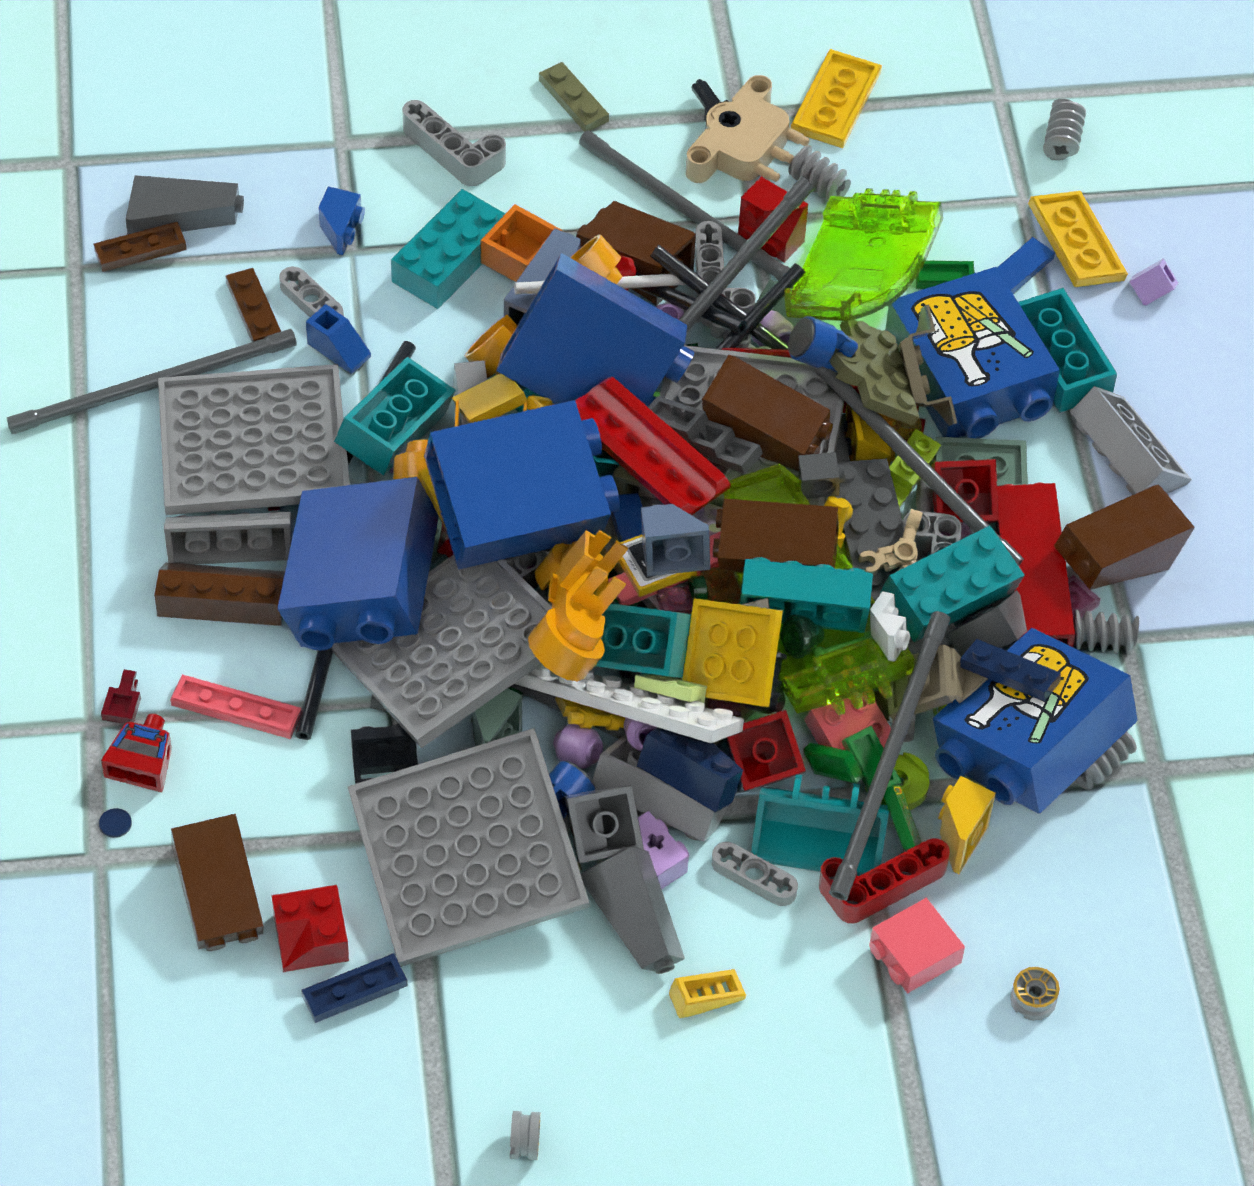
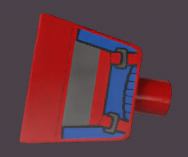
[101,714,172,792]

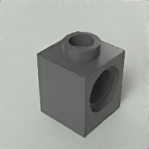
[799,452,845,499]

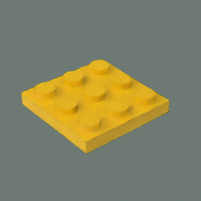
[682,598,783,707]

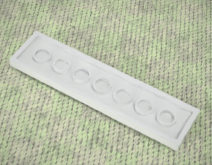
[514,664,744,743]

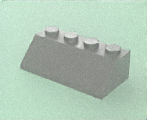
[1070,386,1192,495]
[164,511,292,564]
[592,734,739,842]

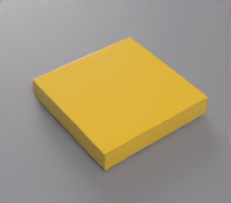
[452,373,528,423]

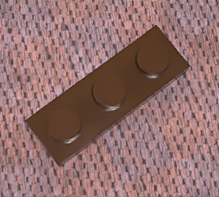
[93,221,187,272]
[225,268,281,342]

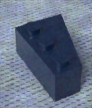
[637,727,743,813]

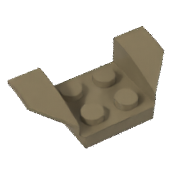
[898,304,957,426]
[873,644,988,724]

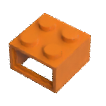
[481,204,562,282]

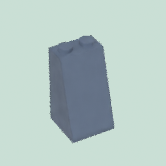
[504,228,581,325]

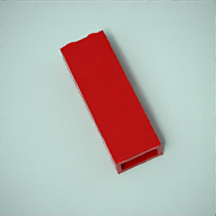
[995,482,1075,647]

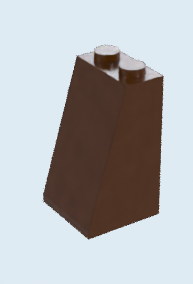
[576,201,696,306]
[702,355,833,471]
[1054,484,1195,590]
[713,498,839,573]
[171,813,264,951]

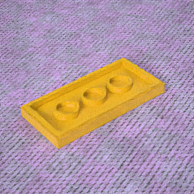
[791,49,882,148]
[1028,191,1128,287]

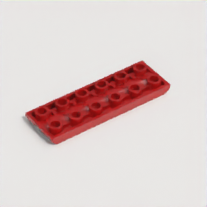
[575,377,731,515]

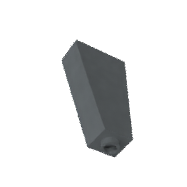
[126,175,244,234]
[580,846,685,974]

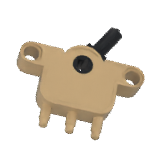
[686,75,810,183]

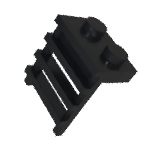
[351,723,418,784]

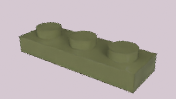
[539,62,609,132]

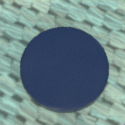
[99,808,132,838]

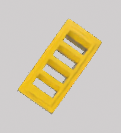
[669,969,746,1018]

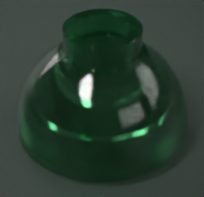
[781,614,824,659]

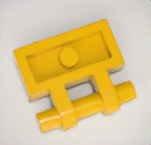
[555,697,626,731]

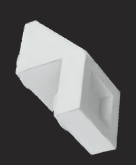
[870,591,910,661]

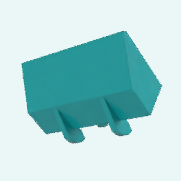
[751,774,889,876]

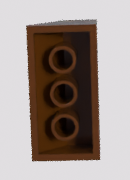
[154,562,285,626]

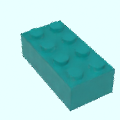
[391,189,506,309]
[1018,288,1117,413]
[334,357,456,476]
[880,526,1025,642]
[740,557,873,633]
[595,604,691,678]

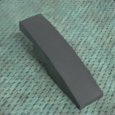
[648,396,763,474]

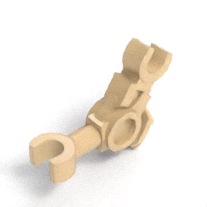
[858,509,923,576]

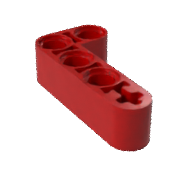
[819,838,950,924]

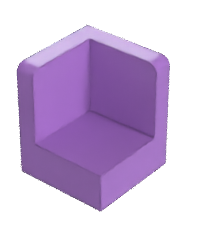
[1129,258,1178,305]

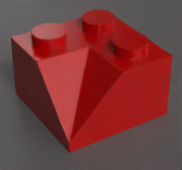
[738,176,809,263]
[931,459,999,525]
[725,710,806,791]
[271,885,349,972]

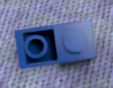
[318,186,365,255]
[306,304,371,374]

